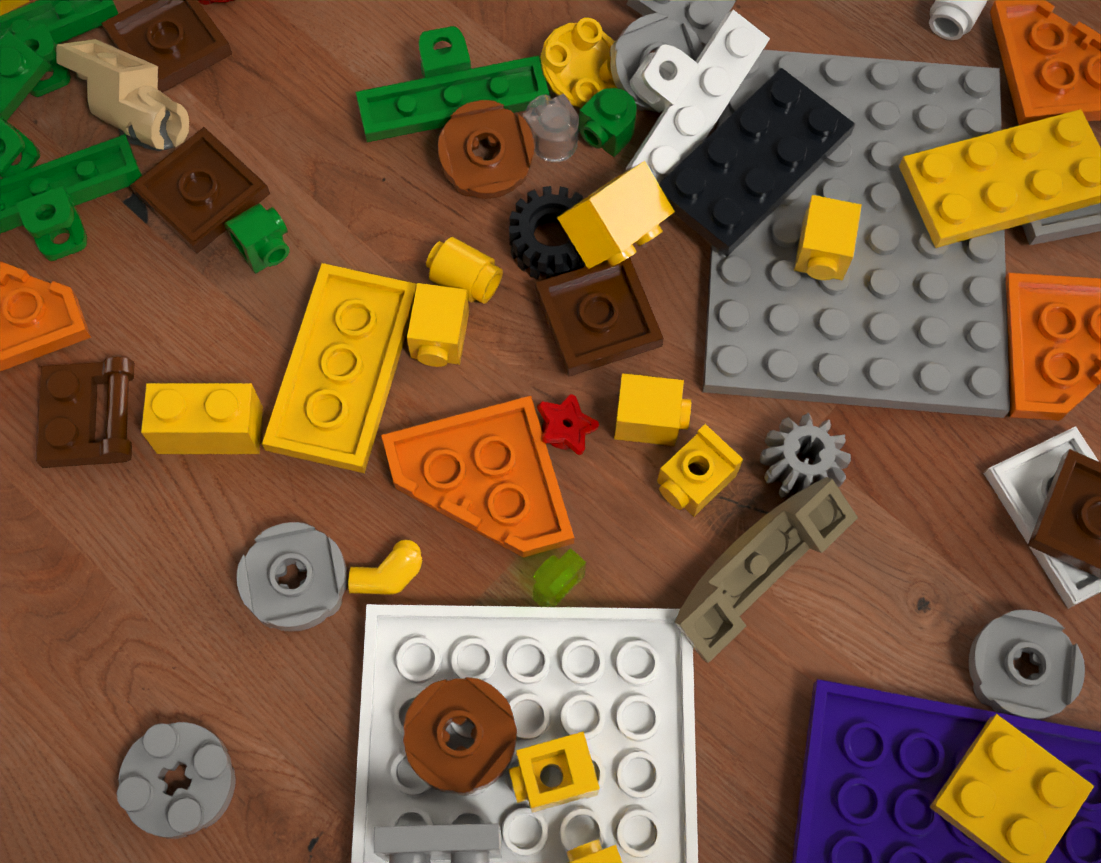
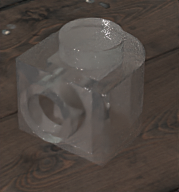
[523,93,579,162]

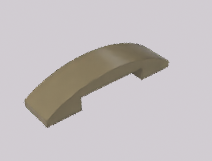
[674,477,858,663]

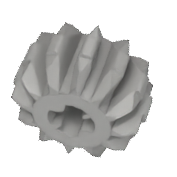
[760,413,851,498]

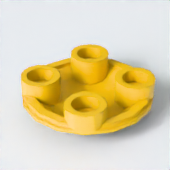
[540,17,617,108]

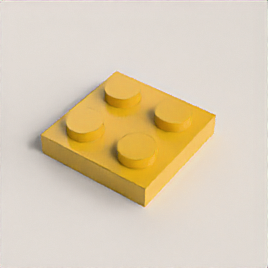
[930,714,1094,863]

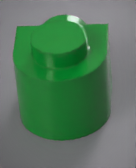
[578,88,637,157]
[224,203,290,274]

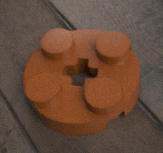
[438,100,534,199]
[403,677,517,796]

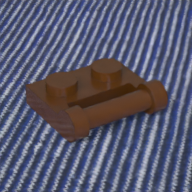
[36,357,135,468]

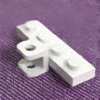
[626,10,770,184]

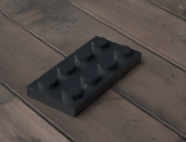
[659,68,855,257]

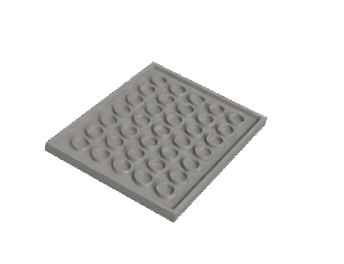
[703,50,1010,418]

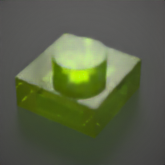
[533,548,586,607]

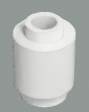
[929,0,988,40]

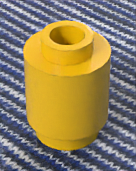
[426,237,503,304]

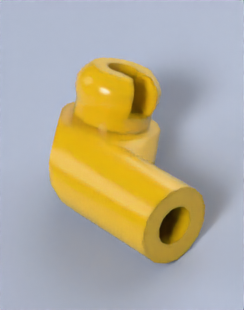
[348,540,423,595]

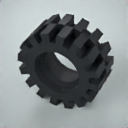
[509,186,585,280]

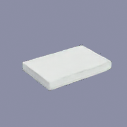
[984,426,1101,609]

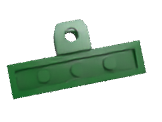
[0,0,119,97]
[356,26,550,142]
[0,30,52,178]
[0,134,142,261]

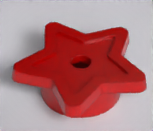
[537,394,599,455]

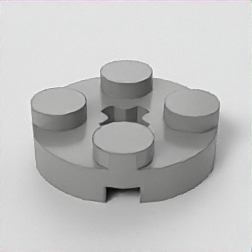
[610,13,703,112]
[237,522,347,632]
[969,610,1085,720]
[117,722,236,839]

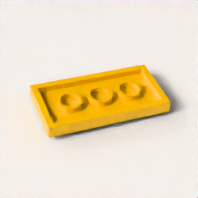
[899,109,1101,248]
[262,263,417,474]

